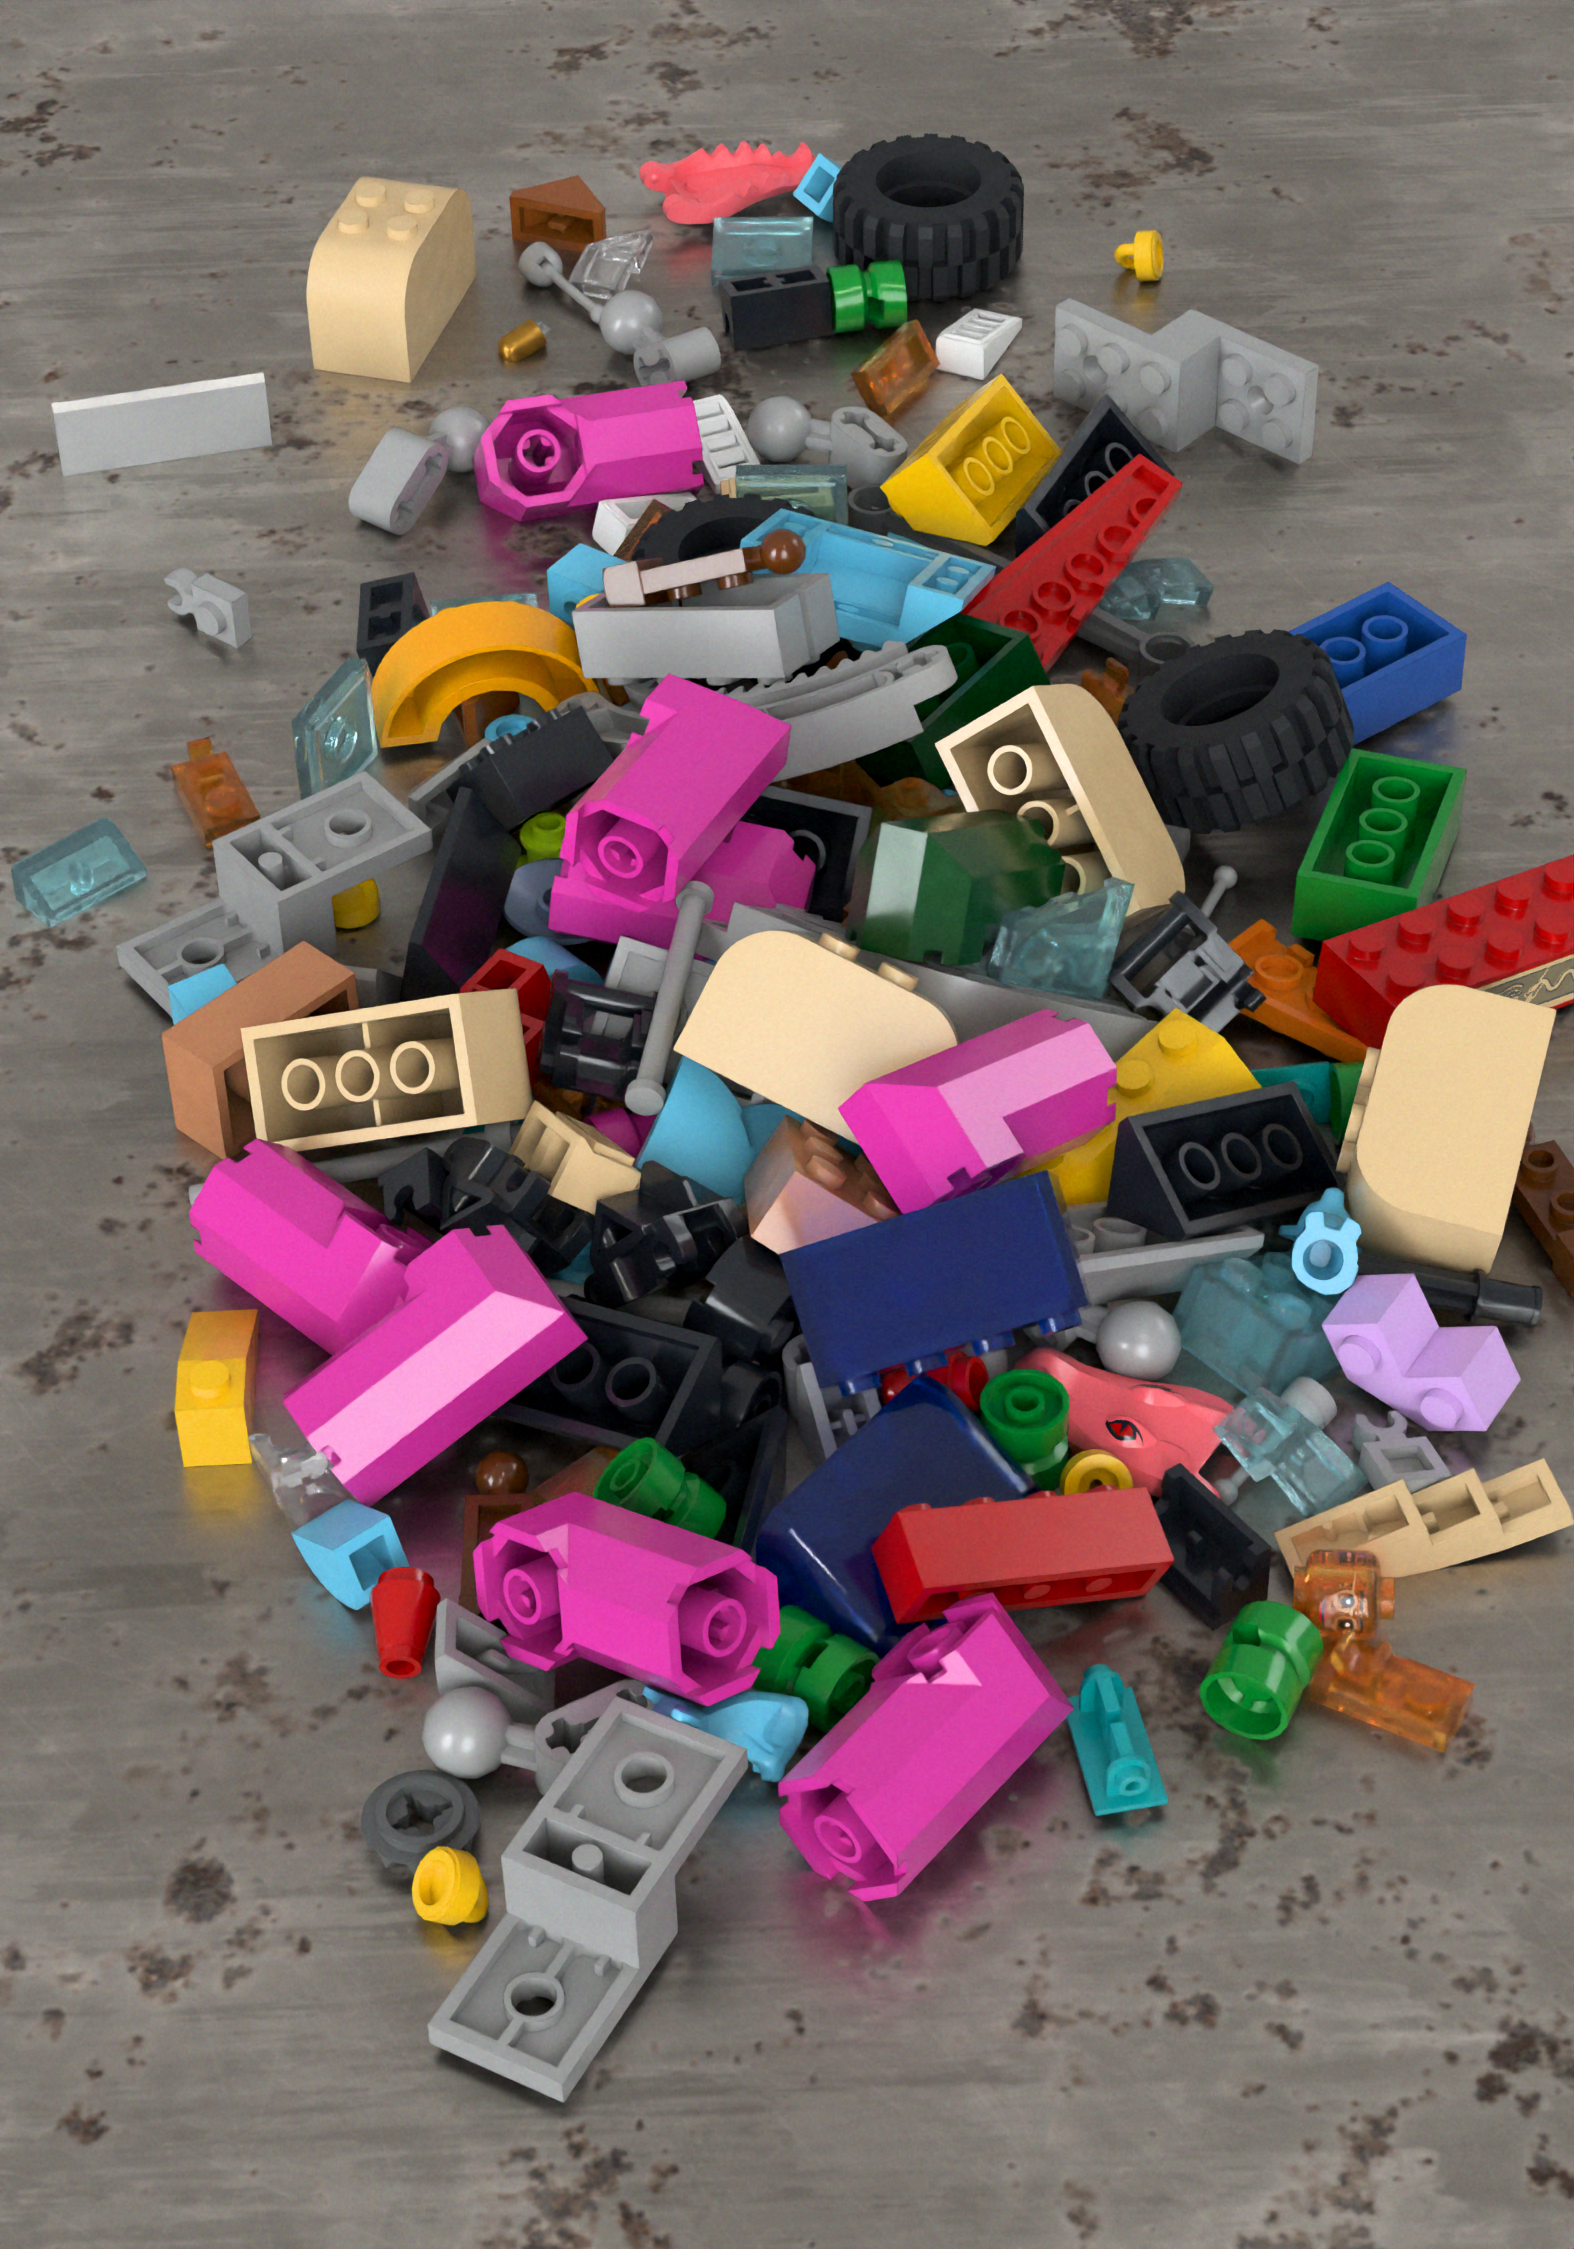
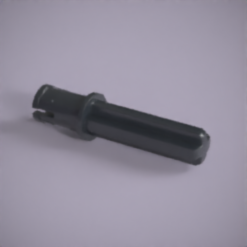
[1346,1253,1543,1329]

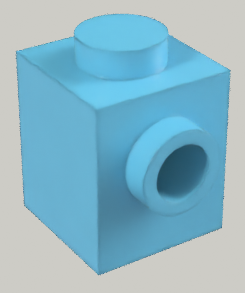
[547,543,628,625]

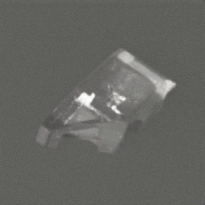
[569,230,654,300]
[248,1433,363,1532]

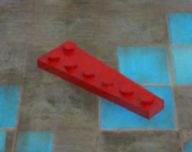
[959,454,1183,674]

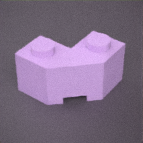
[1321,1273,1521,1431]

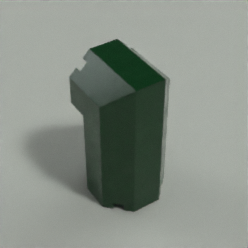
[845,809,1066,966]

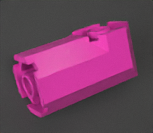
[472,380,704,522]
[563,673,791,914]
[548,821,816,962]
[837,1008,1117,1229]
[189,1138,436,1356]
[282,1225,589,1507]
[473,1491,781,1707]
[778,1592,1074,1901]

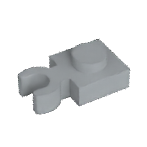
[164,567,252,648]
[1352,1410,1453,1494]

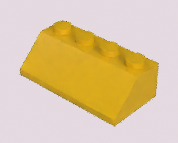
[880,373,1061,546]
[1010,1008,1262,1210]

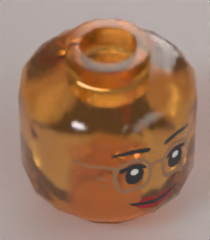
[1293,1549,1395,1644]

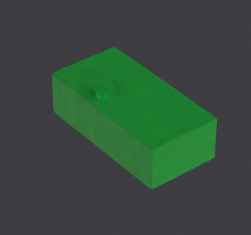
[1291,748,1467,941]

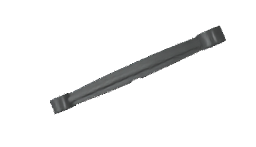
[848,484,1196,681]

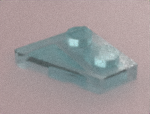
[986,877,1135,1001]

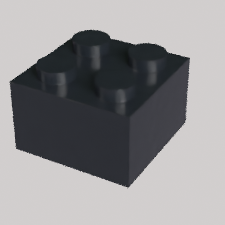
[446,706,614,835]

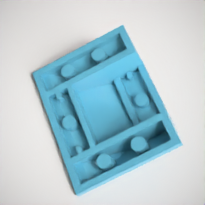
[740,508,996,652]

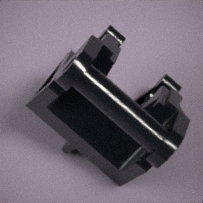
[1097,890,1267,1033]
[531,969,658,1122]
[440,1137,594,1279]
[584,1160,750,1310]

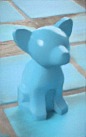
[1278,1187,1363,1295]
[642,1686,809,1782]

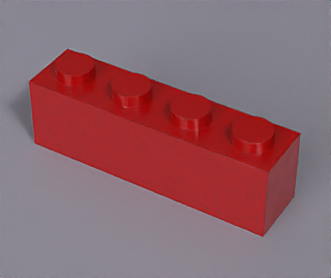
[871,1485,1175,1624]

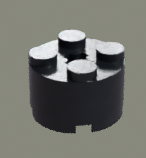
[682,1233,833,1378]

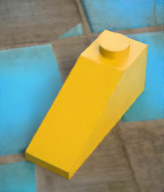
[174,1309,259,1467]

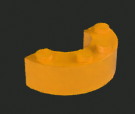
[369,601,602,748]

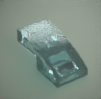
[1098,557,1215,621]
[1213,1386,1369,1519]

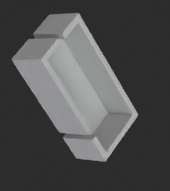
[572,573,840,685]

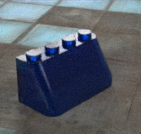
[779,1169,1092,1398]
[756,1374,1042,1660]

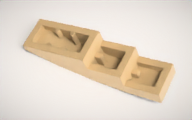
[1273,1458,1574,1592]

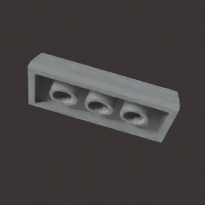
[51,372,272,477]
[972,1201,1265,1318]

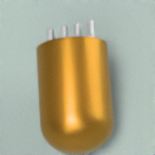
[497,318,551,361]

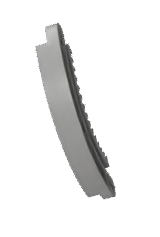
[555,640,958,783]
[695,902,1159,1064]

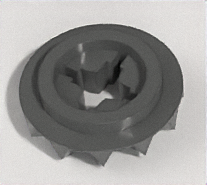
[361,1770,481,1874]

